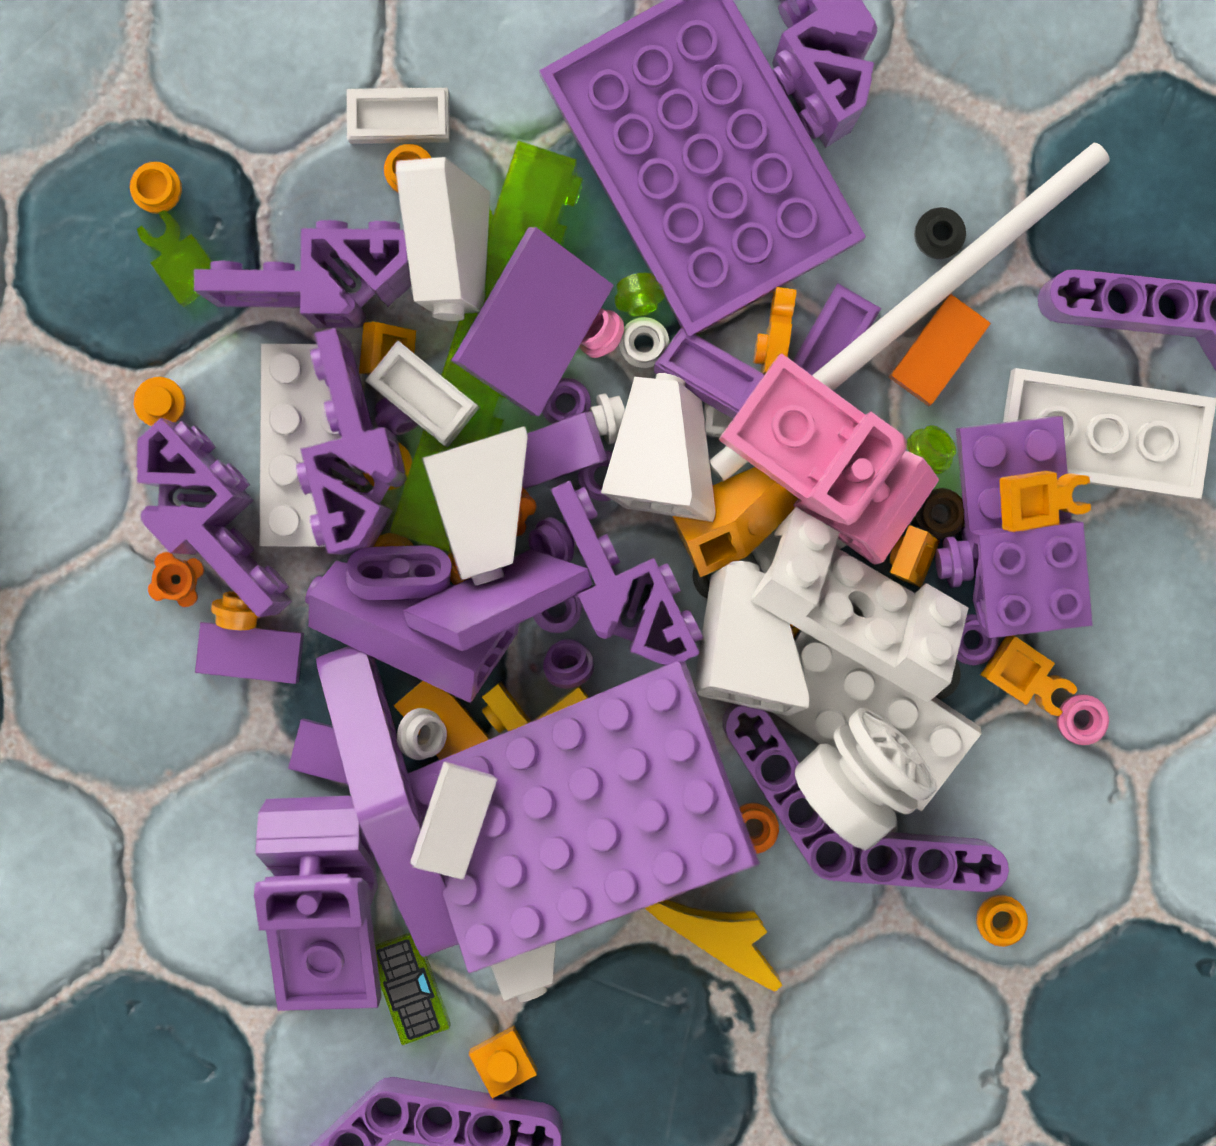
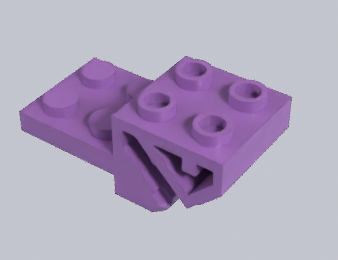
[772,0,877,148]
[194,220,412,329]
[296,328,407,555]
[956,416,1093,638]
[136,418,292,617]
[551,481,703,665]
[254,796,382,1011]

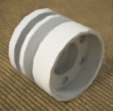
[795,708,936,850]

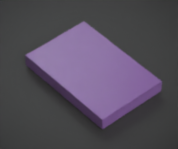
[451,227,614,416]
[403,549,592,651]

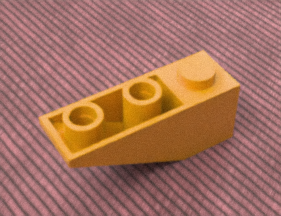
[672,467,798,577]

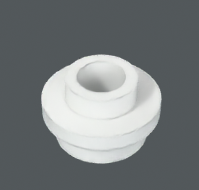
[619,317,669,369]
[589,393,625,445]
[397,708,447,760]

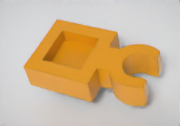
[753,287,797,375]
[999,471,1091,532]
[980,635,1078,716]

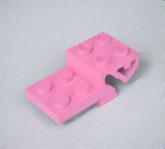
[719,353,939,565]

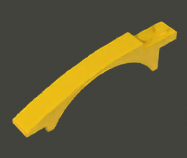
[482,682,783,992]

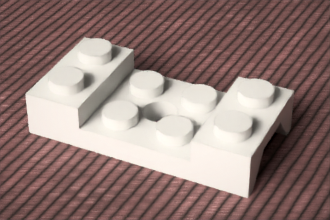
[751,507,969,703]

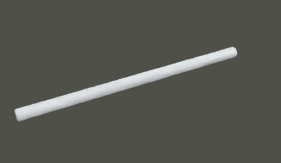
[709,143,1110,482]

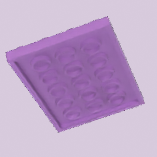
[539,0,866,338]
[408,660,760,974]

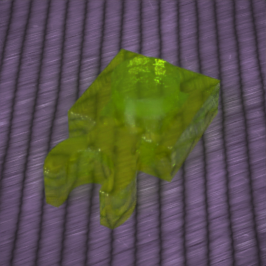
[137,210,213,307]

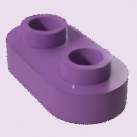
[346,545,452,600]

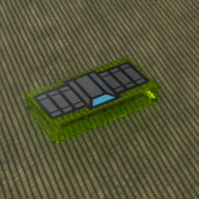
[375,932,451,1046]

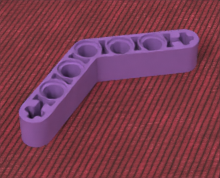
[1037,269,1216,371]
[316,646,459,957]
[722,703,1009,892]
[310,1077,562,1146]

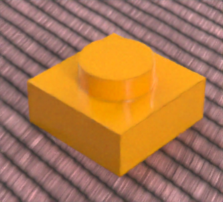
[359,322,416,375]
[890,525,940,588]
[469,1025,538,1099]

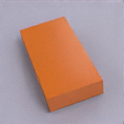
[888,294,991,407]

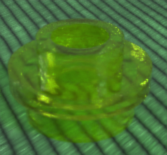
[614,272,665,317]
[907,425,956,474]

